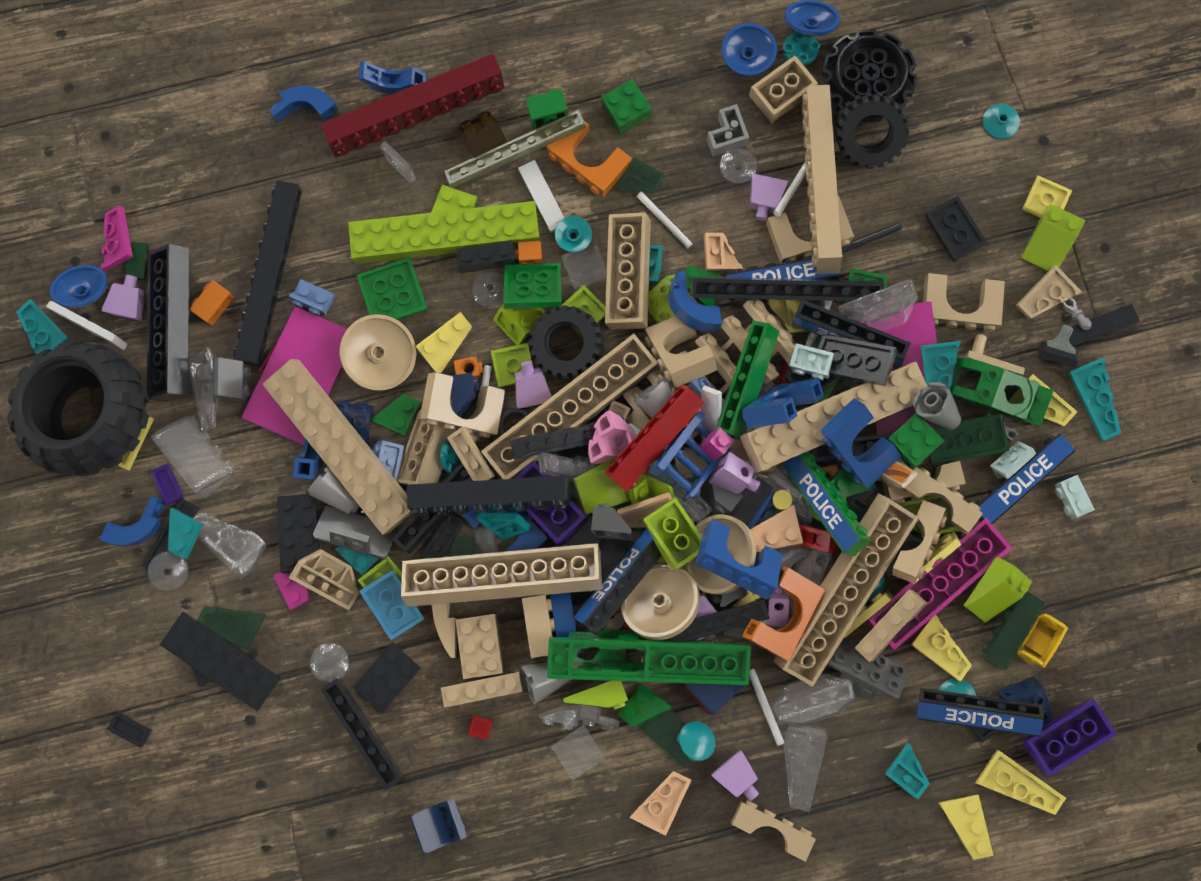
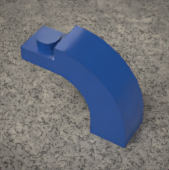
[358,61,427,94]
[269,86,339,123]
[668,271,722,332]
[293,438,323,479]
[100,496,164,547]
[550,593,581,654]

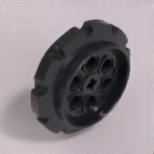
[822,29,917,122]

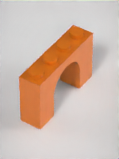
[546,121,632,197]
[742,566,825,661]

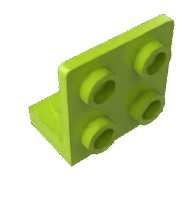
[648,275,696,323]
[493,305,544,345]
[628,474,675,504]

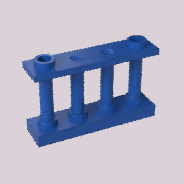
[649,411,732,502]

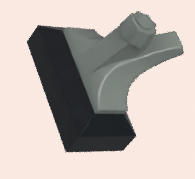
[1038,325,1079,368]

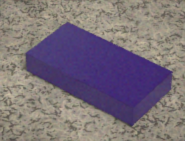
[151,463,185,506]

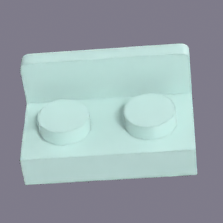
[789,344,834,380]
[990,441,1036,479]
[1055,475,1095,520]

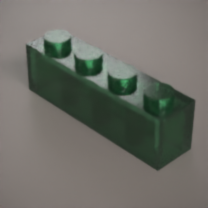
[981,591,1046,670]

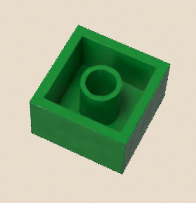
[601,79,652,135]
[526,89,568,130]
[887,412,944,470]

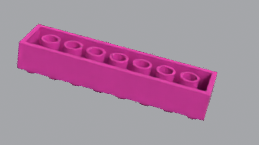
[865,518,1012,651]

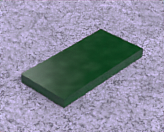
[929,412,1009,465]

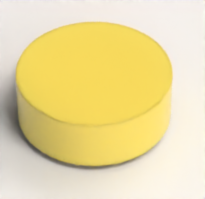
[772,490,792,511]

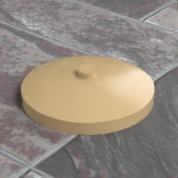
[339,315,416,391]
[684,514,756,595]
[621,564,700,640]

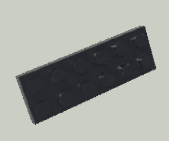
[159,611,282,711]

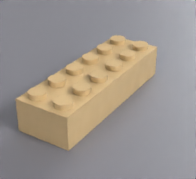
[605,212,651,330]

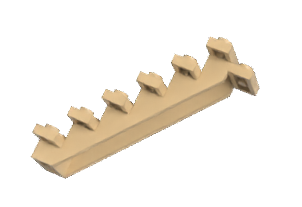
[623,299,795,450]

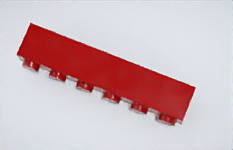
[604,384,705,492]

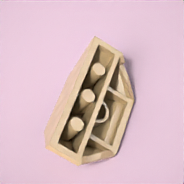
[289,549,359,610]

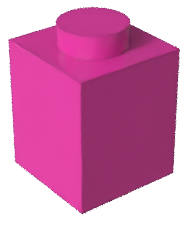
[699,428,734,460]

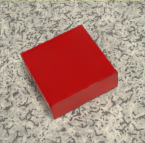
[468,715,493,740]

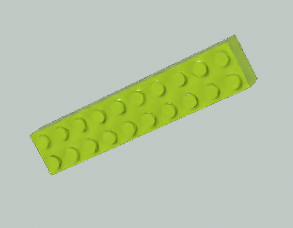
[348,201,540,265]

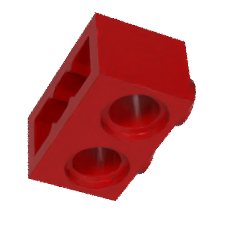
[799,525,840,553]

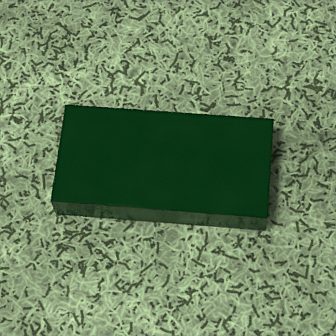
[125,242,149,280]

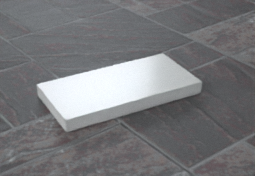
[46,301,127,350]

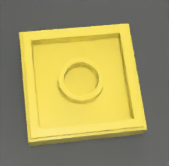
[1022,176,1072,218]

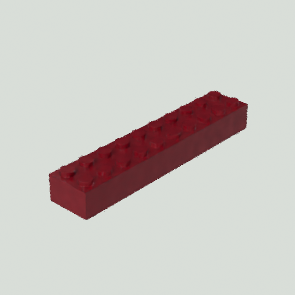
[320,54,505,157]

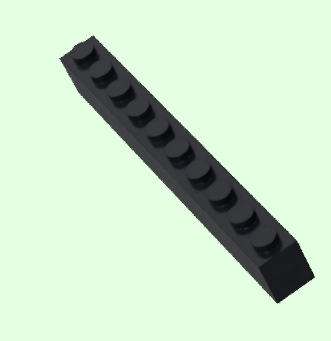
[233,180,303,367]
[690,276,884,302]

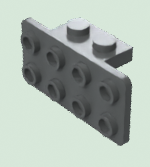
[313,506,398,559]
[827,637,909,701]

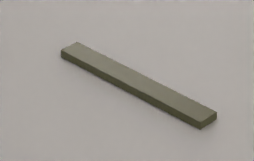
[444,110,586,188]

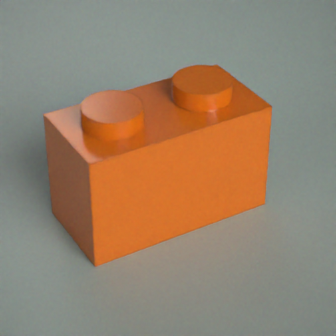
[189,280,235,327]

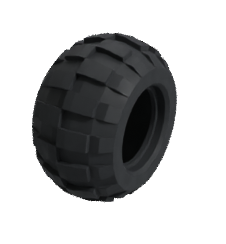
[7,341,149,477]

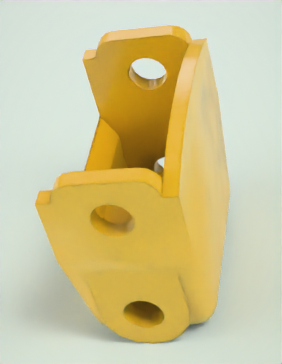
[1015,613,1068,668]

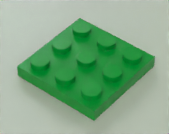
[357,257,428,320]
[504,263,562,309]

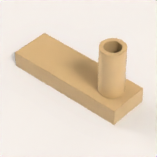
[964,334,1025,376]
[447,427,494,481]

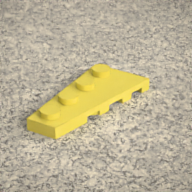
[975,750,1066,815]

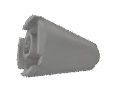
[634,378,673,418]
[913,382,961,430]
[306,466,360,514]
[520,662,573,704]

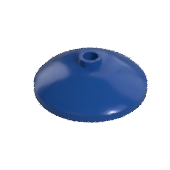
[785,0,840,36]
[722,23,777,76]
[50,265,108,308]

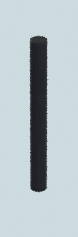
[841,223,902,254]

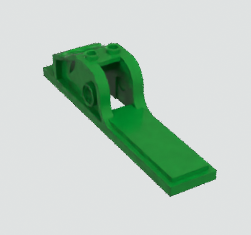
[950,357,1054,427]
[547,629,751,685]

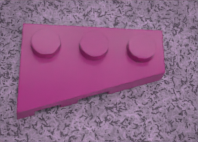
[100,206,133,272]

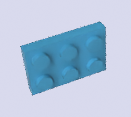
[359,569,424,640]

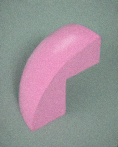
[588,411,636,464]

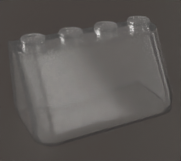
[151,415,236,498]

